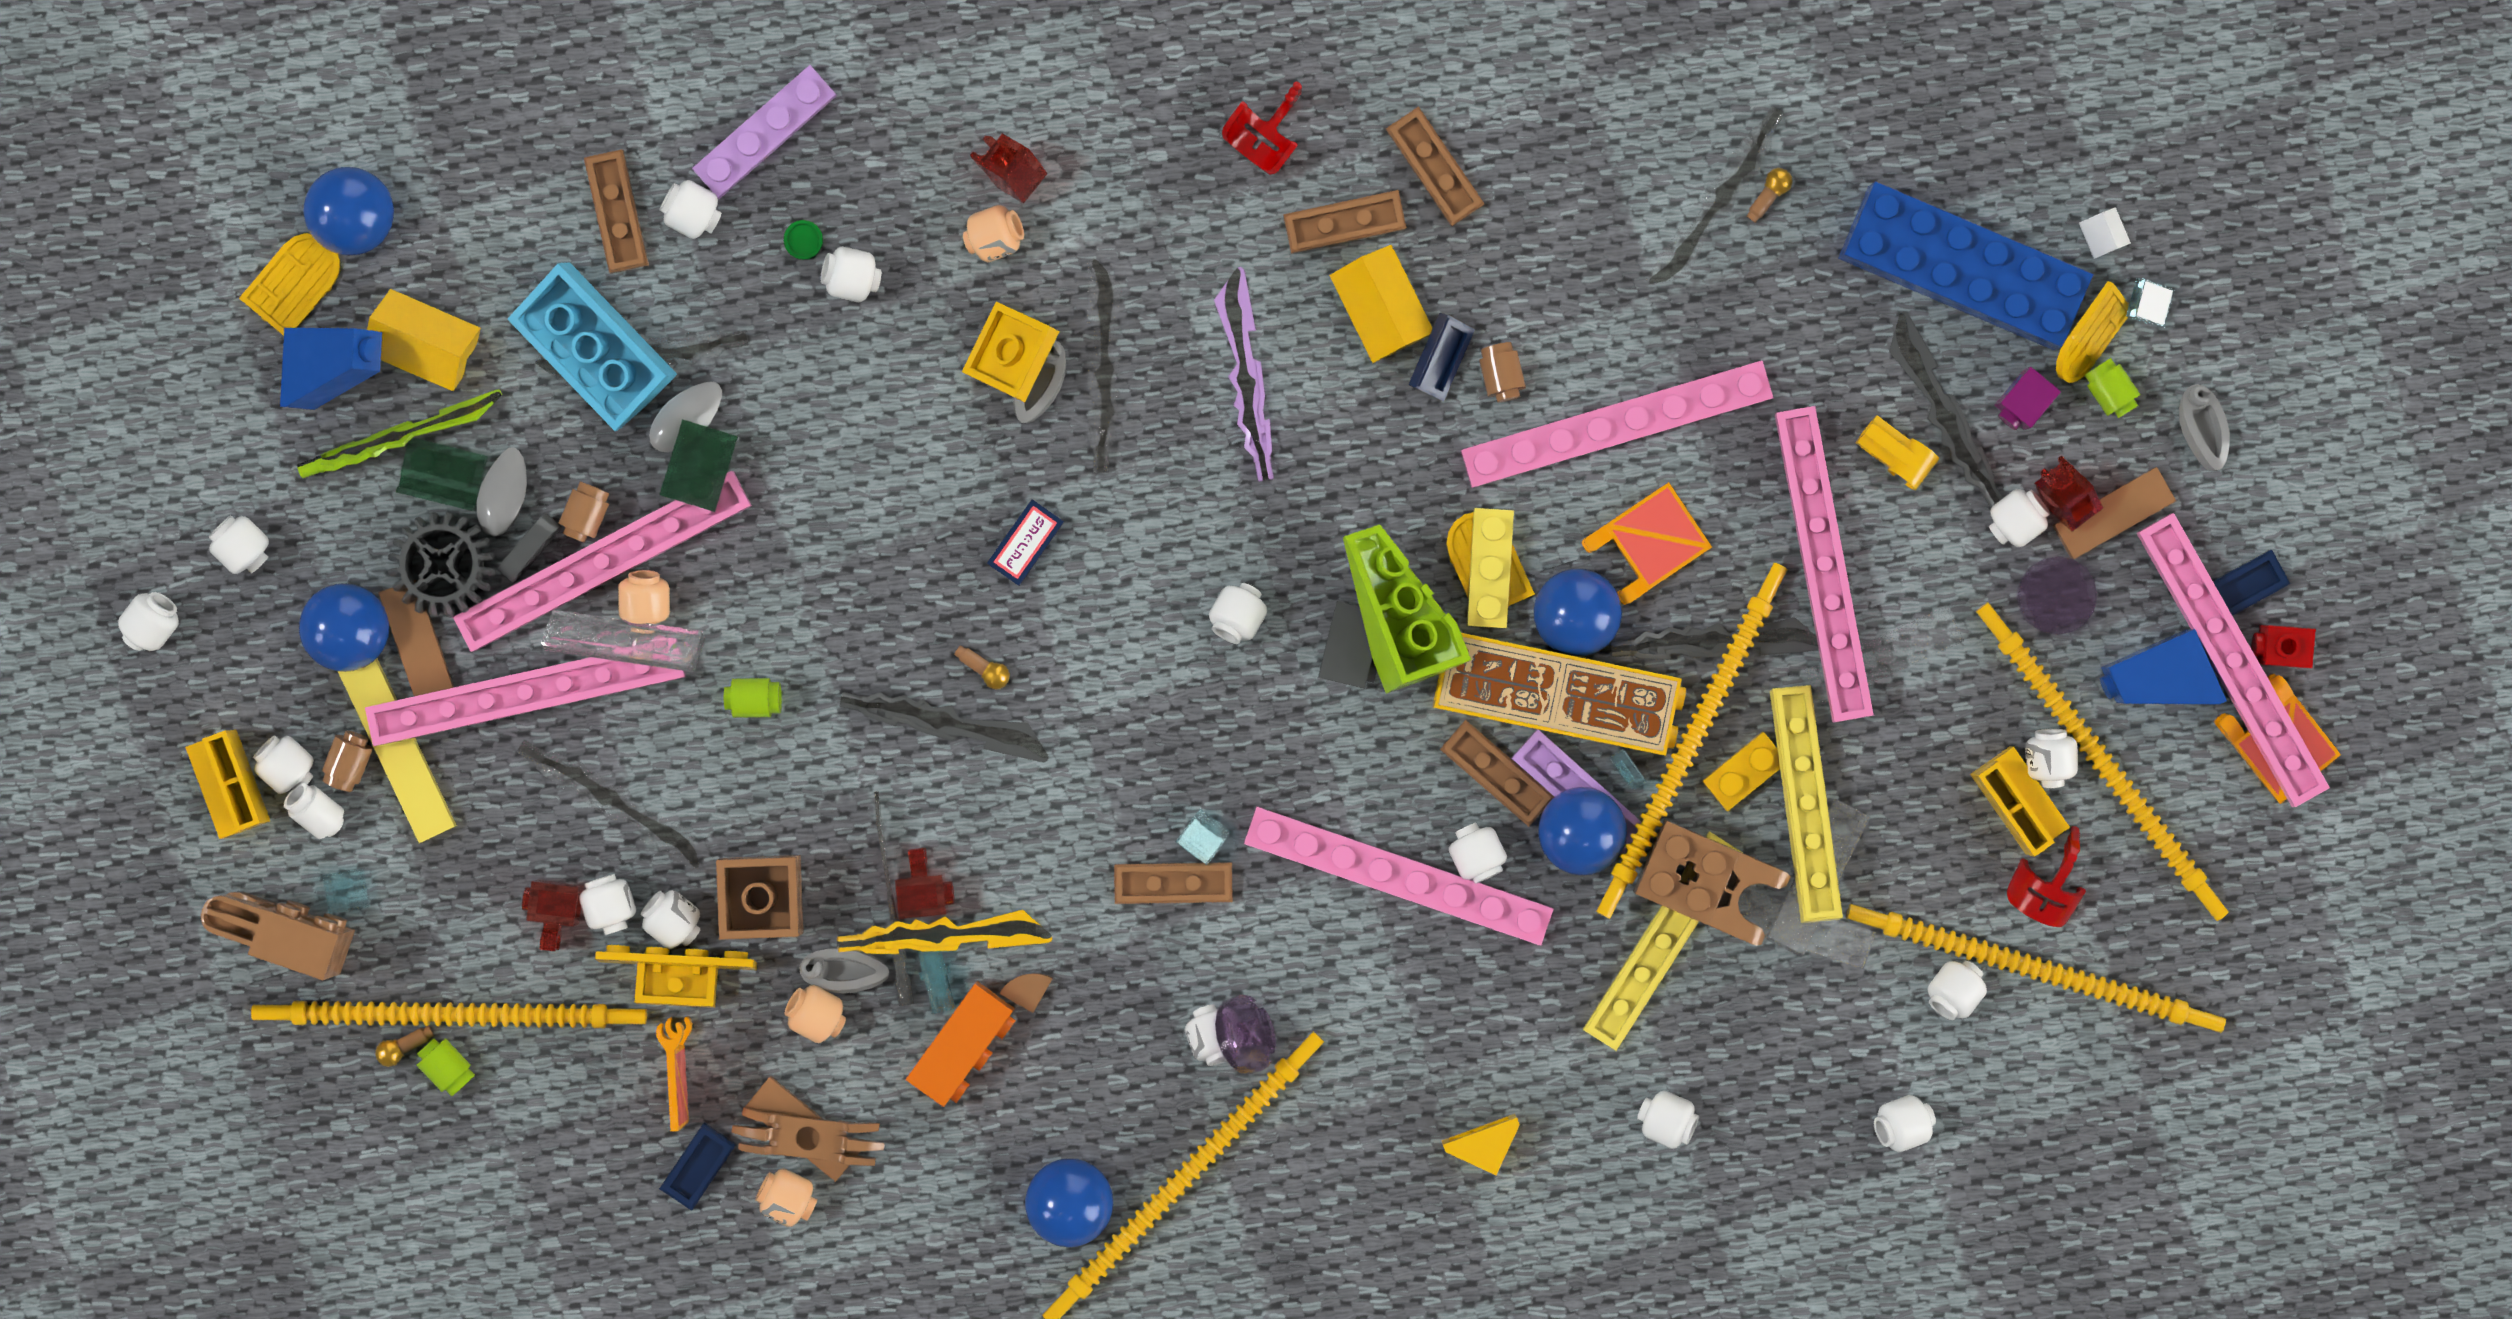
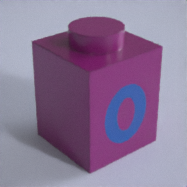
[1994,367,2061,430]

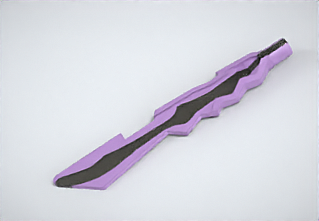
[1214,267,1274,482]

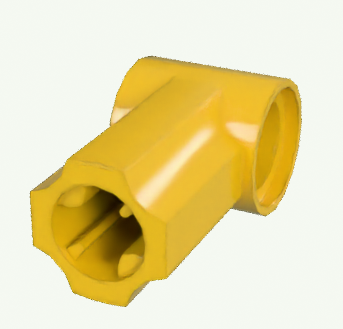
[1855,415,1939,491]

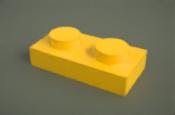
[1702,731,1780,812]

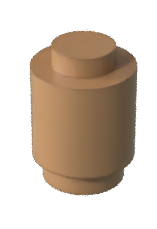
[1479,342,1526,403]
[558,481,610,543]
[322,730,373,792]

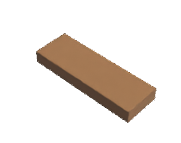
[1386,106,1484,227]
[584,149,649,274]
[1283,190,1407,254]
[2052,467,2176,560]
[378,580,455,696]
[1440,720,1554,827]
[1114,862,1233,904]
[745,1076,861,1182]

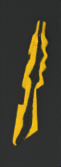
[837,910,1052,954]

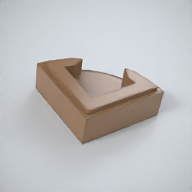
[999,973,1053,1013]

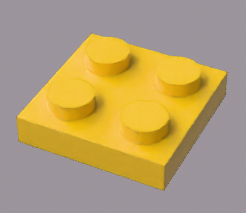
[962,301,1060,402]

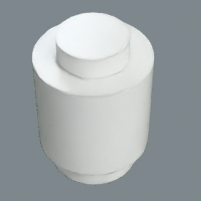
[284,783,344,839]

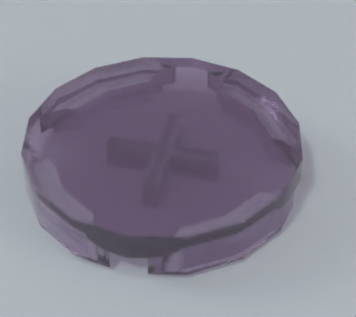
[2017,556,2097,635]
[1215,994,1276,1074]

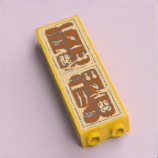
[1432,633,1686,756]

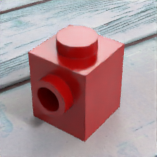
[2251,625,2316,668]

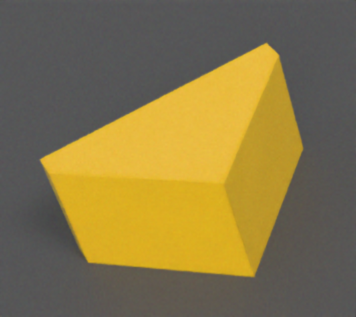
[1441,1114,1520,1175]

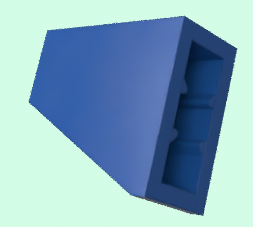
[280,328,382,410]
[2100,629,2227,704]

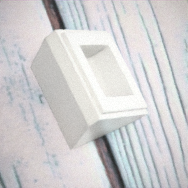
[2079,207,2130,259]

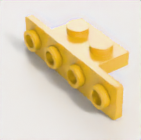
[595,945,757,1008]

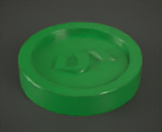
[784,220,823,260]

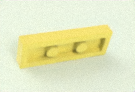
[1467,508,1514,628]

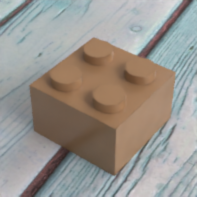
[716,855,804,940]

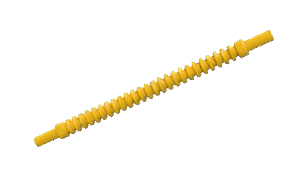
[1596,563,1788,919]
[1976,602,2229,921]
[1846,904,2226,1033]
[251,1000,647,1028]
[1042,1031,1324,1319]

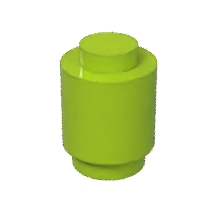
[2084,358,2141,418]
[723,678,782,718]
[416,1038,475,1097]

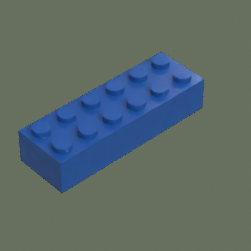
[1838,182,2094,350]

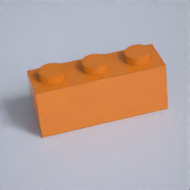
[905,981,1016,1107]

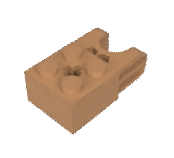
[1633,819,1791,945]
[201,891,355,980]

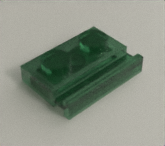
[660,419,738,512]
[396,438,488,511]

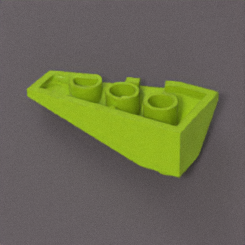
[1343,524,1471,694]

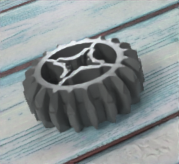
[388,512,496,618]

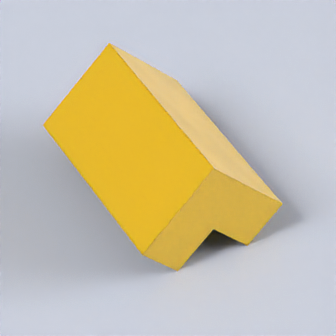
[1329,245,1433,363]
[367,289,481,391]
[185,729,270,839]
[1970,746,2070,857]

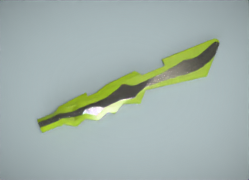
[297,389,502,478]

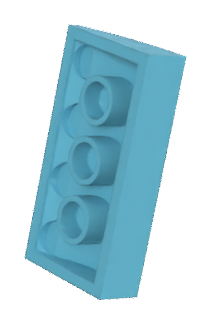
[508,262,677,431]

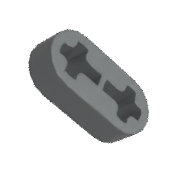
[498,514,562,583]

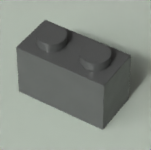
[1318,601,1377,689]

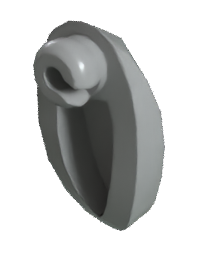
[1013,340,1066,424]
[649,382,722,452]
[2179,384,2230,471]
[477,447,527,536]
[800,948,890,994]

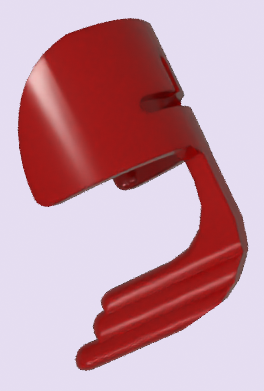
[1222,81,1302,175]
[2007,826,2086,927]

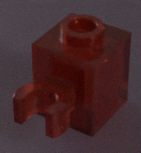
[970,133,1048,204]
[2034,456,2103,532]
[895,848,955,919]
[522,879,584,952]

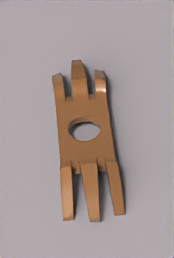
[732,1107,885,1166]

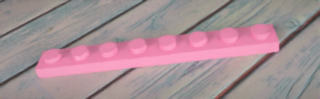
[1461,361,1773,488]
[1775,406,1874,723]
[453,471,752,652]
[2137,513,2330,807]
[365,638,686,746]
[1244,807,1554,946]

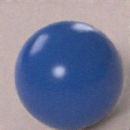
[303,167,394,256]
[1533,569,1622,657]
[299,583,390,672]
[1538,787,1627,876]
[1025,1159,1113,1247]

